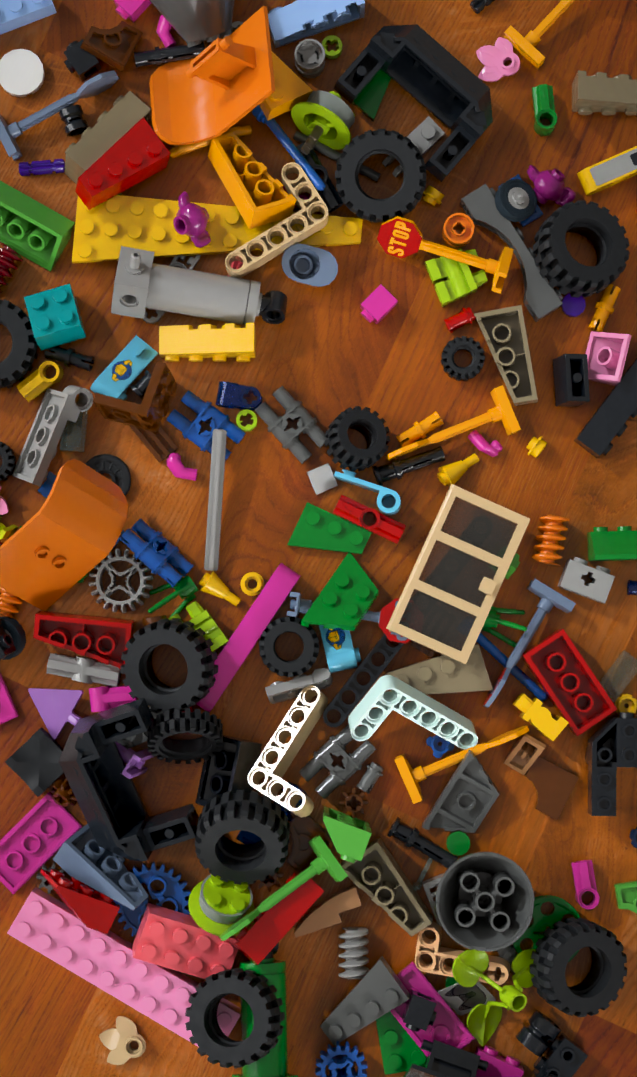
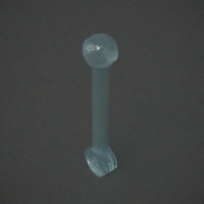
[413,845,439,890]

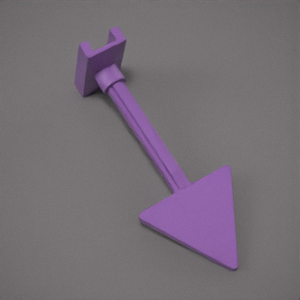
[28,688,154,779]

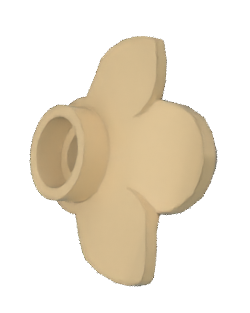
[99,1016,146,1065]

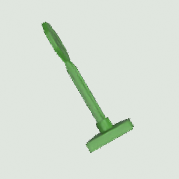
[219,836,348,941]

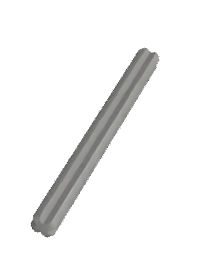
[204,429,227,571]

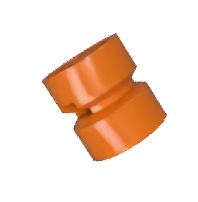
[441,213,475,250]

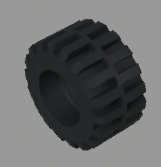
[324,406,390,472]
[259,617,319,677]

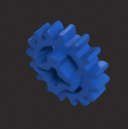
[315,1041,368,1077]

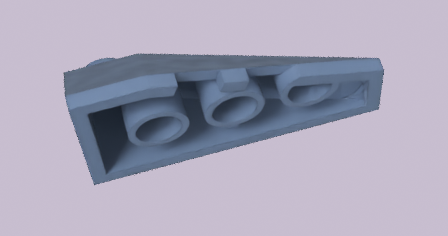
[53,824,149,911]

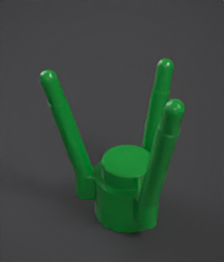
[148,575,199,618]
[482,606,527,652]

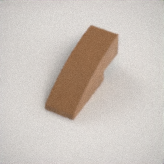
[294,884,362,938]

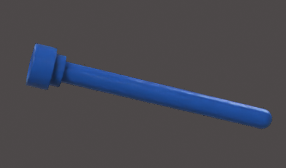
[252,105,325,191]
[456,615,548,701]

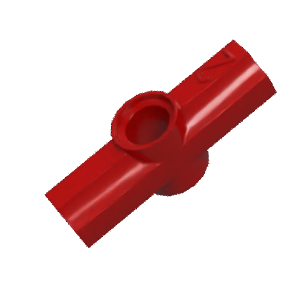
[333,495,406,544]

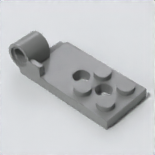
[12,385,93,487]

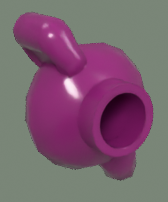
[527,164,576,206]
[173,191,211,248]

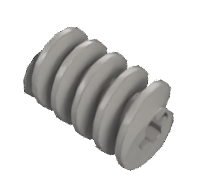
[338,927,369,979]

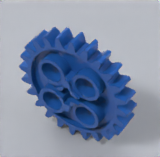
[113,861,191,936]

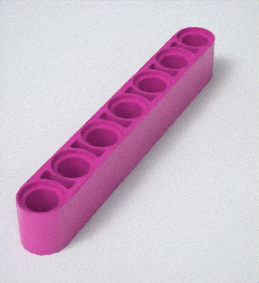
[196,563,301,712]

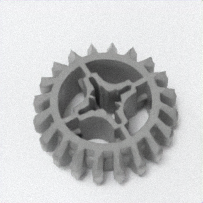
[88,549,154,613]

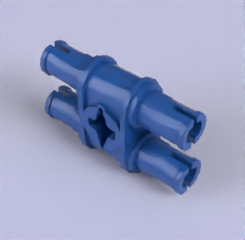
[166,390,246,461]
[119,518,194,588]

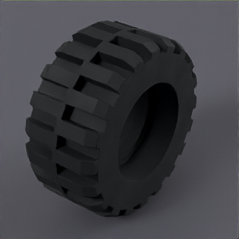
[335,129,427,223]
[533,200,630,298]
[120,618,218,713]
[195,790,290,885]
[530,917,627,1017]
[185,968,285,1068]

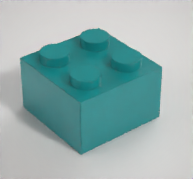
[24,284,86,351]

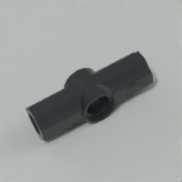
[297,143,344,213]

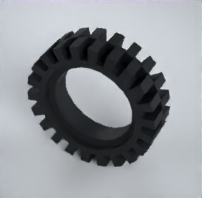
[147,708,223,764]

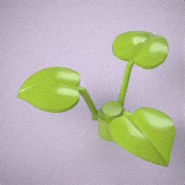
[452,949,536,1047]

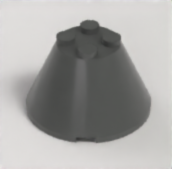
[149,0,235,47]
[436,852,535,952]

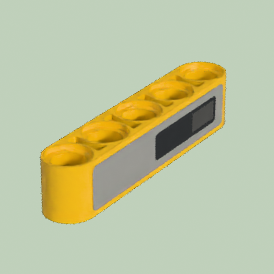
[577,146,637,196]

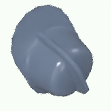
[281,243,338,287]

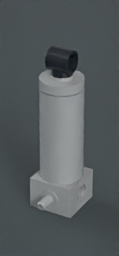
[111,246,287,325]

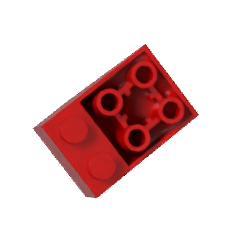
[40,869,120,934]

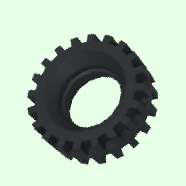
[0,299,38,389]

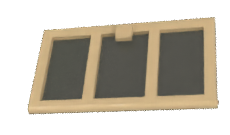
[386,484,530,665]

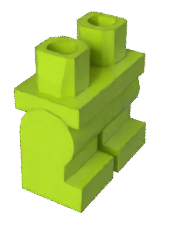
[425,249,488,307]
[168,601,229,652]

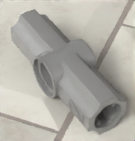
[46,653,121,687]

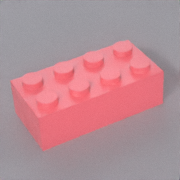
[132,903,238,979]

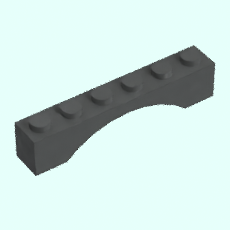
[460,184,563,322]

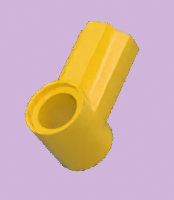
[16,361,64,402]

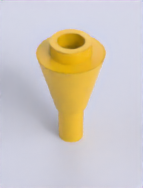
[437,453,479,487]
[199,571,241,607]

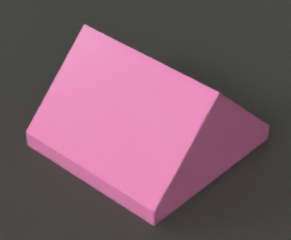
[585,331,631,386]

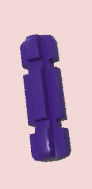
[19,159,65,176]

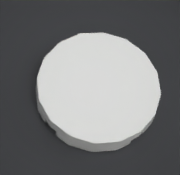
[0,49,45,97]

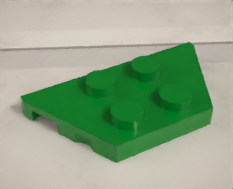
[301,552,379,631]

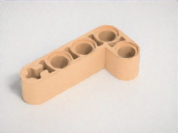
[415,921,510,985]

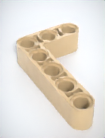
[225,162,328,278]
[248,685,328,818]

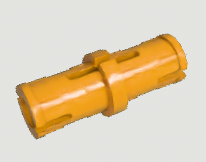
[588,284,621,332]
[396,411,444,447]

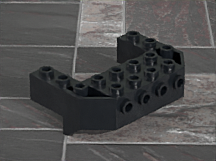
[333,24,493,182]
[59,698,199,861]
[585,712,637,816]

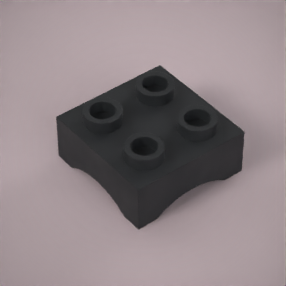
[5,727,64,797]

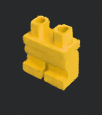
[512,693,569,741]

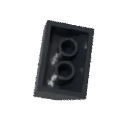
[196,735,262,806]

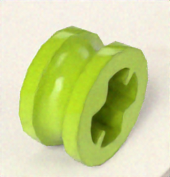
[322,35,343,59]
[236,409,258,432]

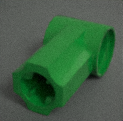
[532,84,557,136]

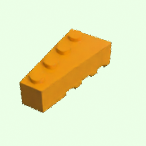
[208,132,297,229]

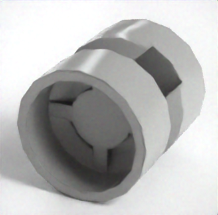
[294,39,325,79]

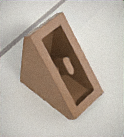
[504,733,546,775]

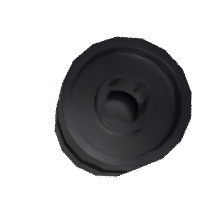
[516,1010,561,1057]

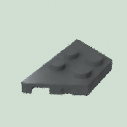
[422,750,499,833]

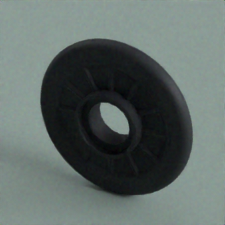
[85,454,131,496]

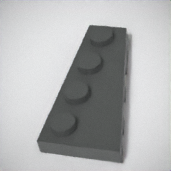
[320,956,411,1046]

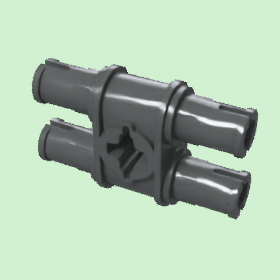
[255,386,327,464]
[299,724,377,799]

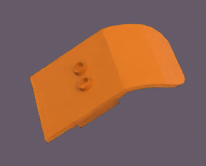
[149,6,275,145]
[0,459,128,611]

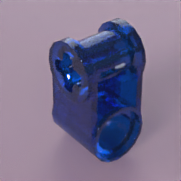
[215,381,263,411]

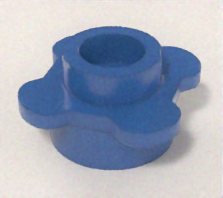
[426,735,454,758]

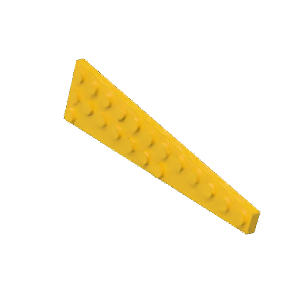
[72,195,363,264]

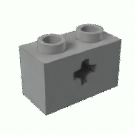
[557,557,615,603]

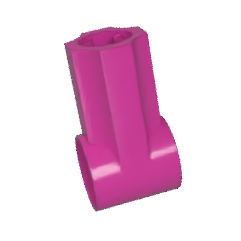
[89,686,138,712]
[571,860,600,910]

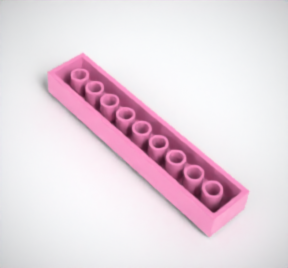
[7,887,241,1047]

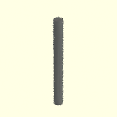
[293,131,381,182]

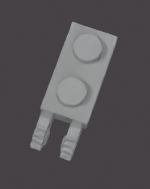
[382,116,445,177]
[265,667,333,704]

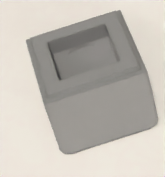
[307,463,338,495]

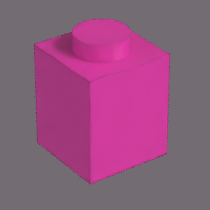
[114,0,151,23]
[360,284,398,324]

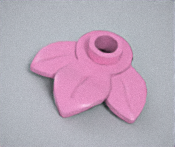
[476,37,521,82]

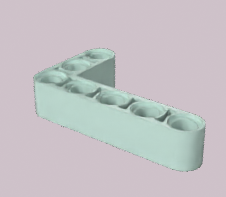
[348,675,478,750]

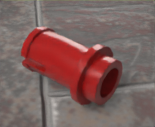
[444,307,476,333]

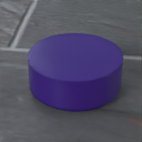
[561,293,586,317]

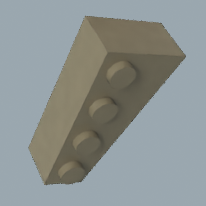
[572,70,637,116]
[64,91,151,184]
[474,305,538,406]
[386,644,493,694]
[340,837,433,937]

